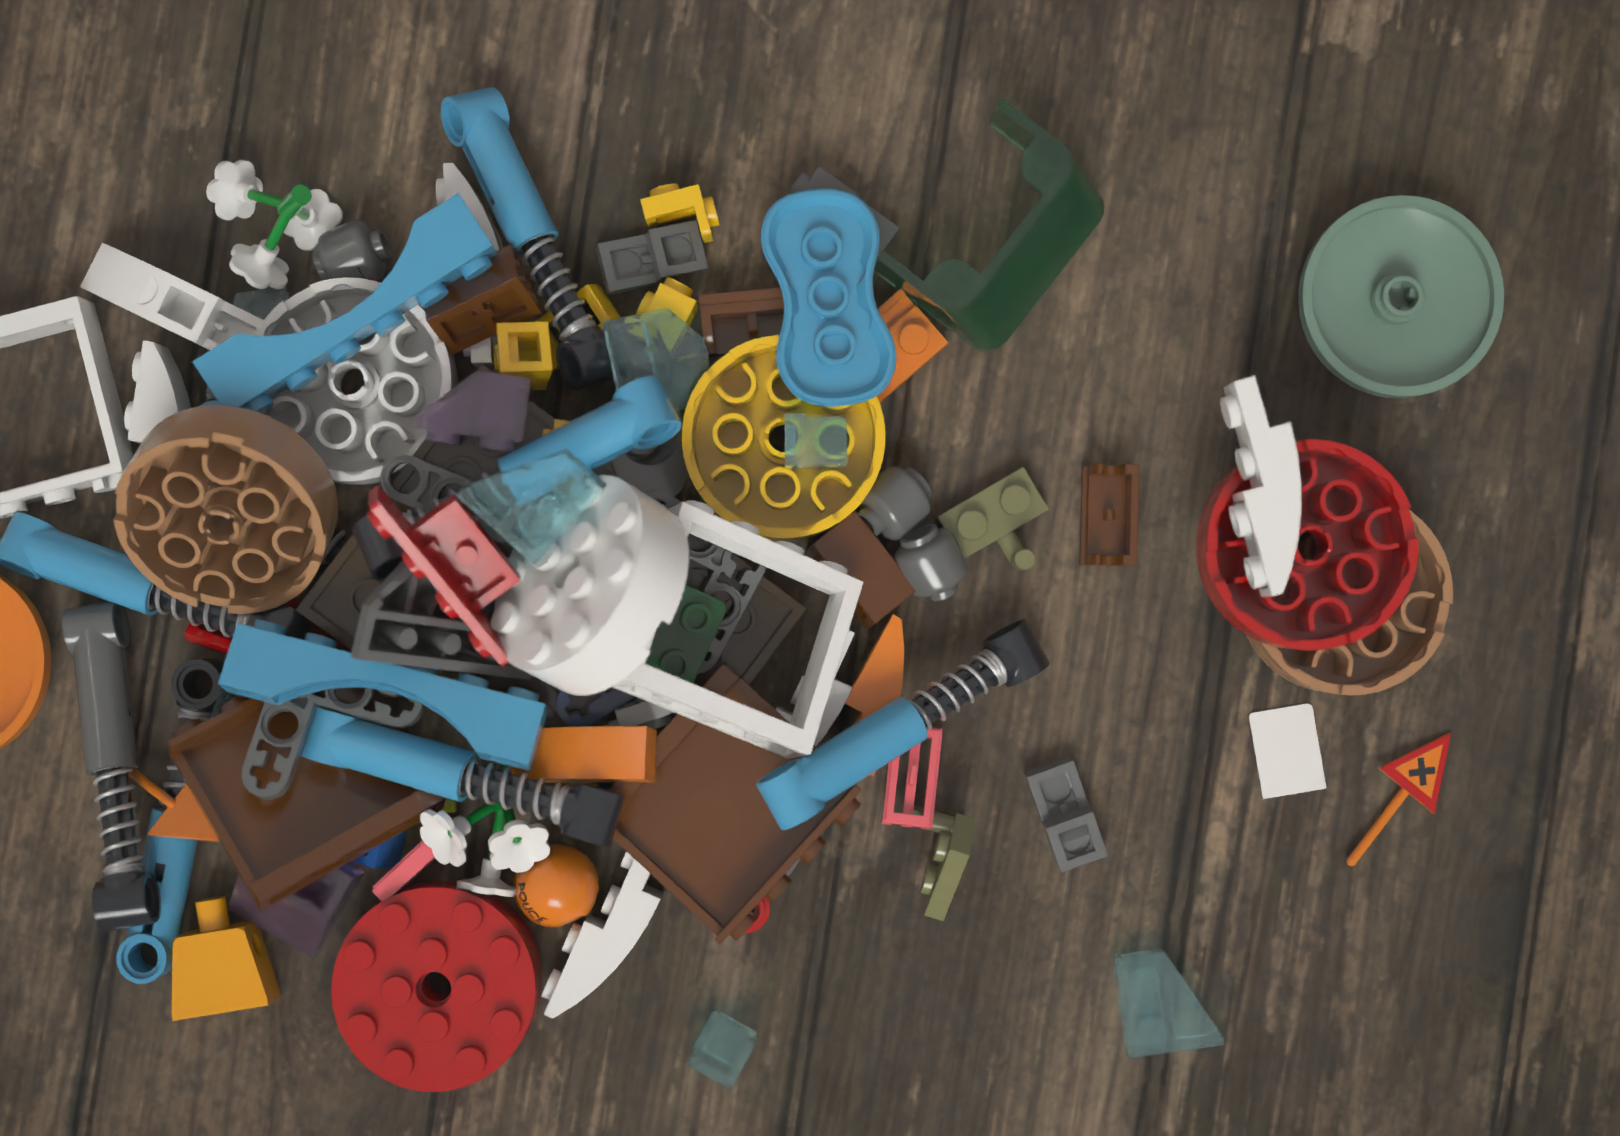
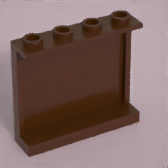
[167,647,446,912]
[608,664,861,944]

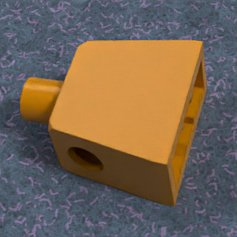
[172,896,281,1021]

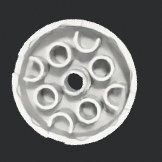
[256,277,458,485]
[491,475,689,695]

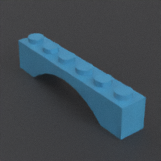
[193,193,498,414]
[218,620,548,772]

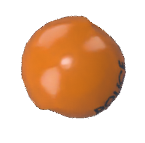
[513,844,599,927]

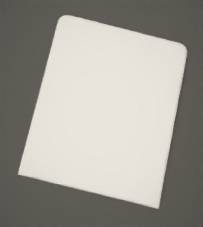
[1249,704,1326,799]

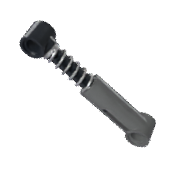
[62,601,161,932]

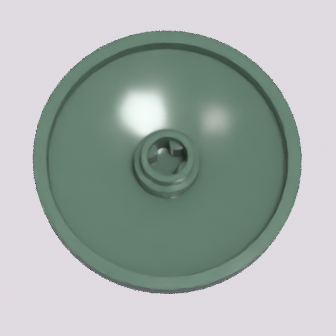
[1298,195,1504,398]

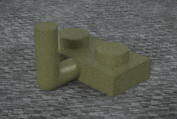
[937,467,1049,571]
[913,805,976,921]

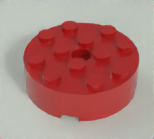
[1196,439,1419,651]
[331,880,542,1092]

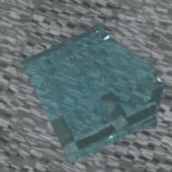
[602,308,709,411]

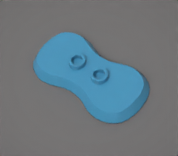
[761,188,896,407]

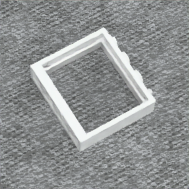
[0,296,134,518]
[612,500,863,759]

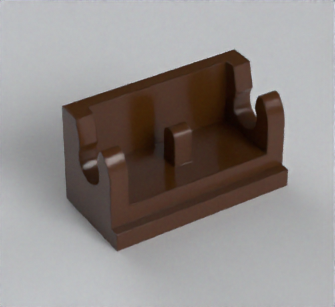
[424,244,541,355]
[699,288,784,356]
[1079,464,1140,567]
[805,511,916,629]

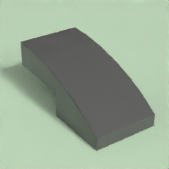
[595,220,708,296]
[1023,755,1108,873]

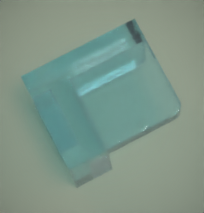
[784,413,848,469]
[687,1009,757,1089]

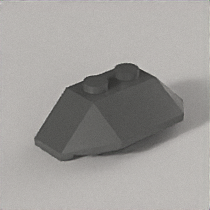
[351,560,531,680]

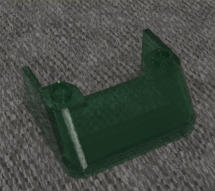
[874,98,1105,352]

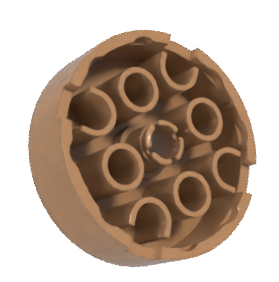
[114,405,338,614]
[1246,511,1453,695]

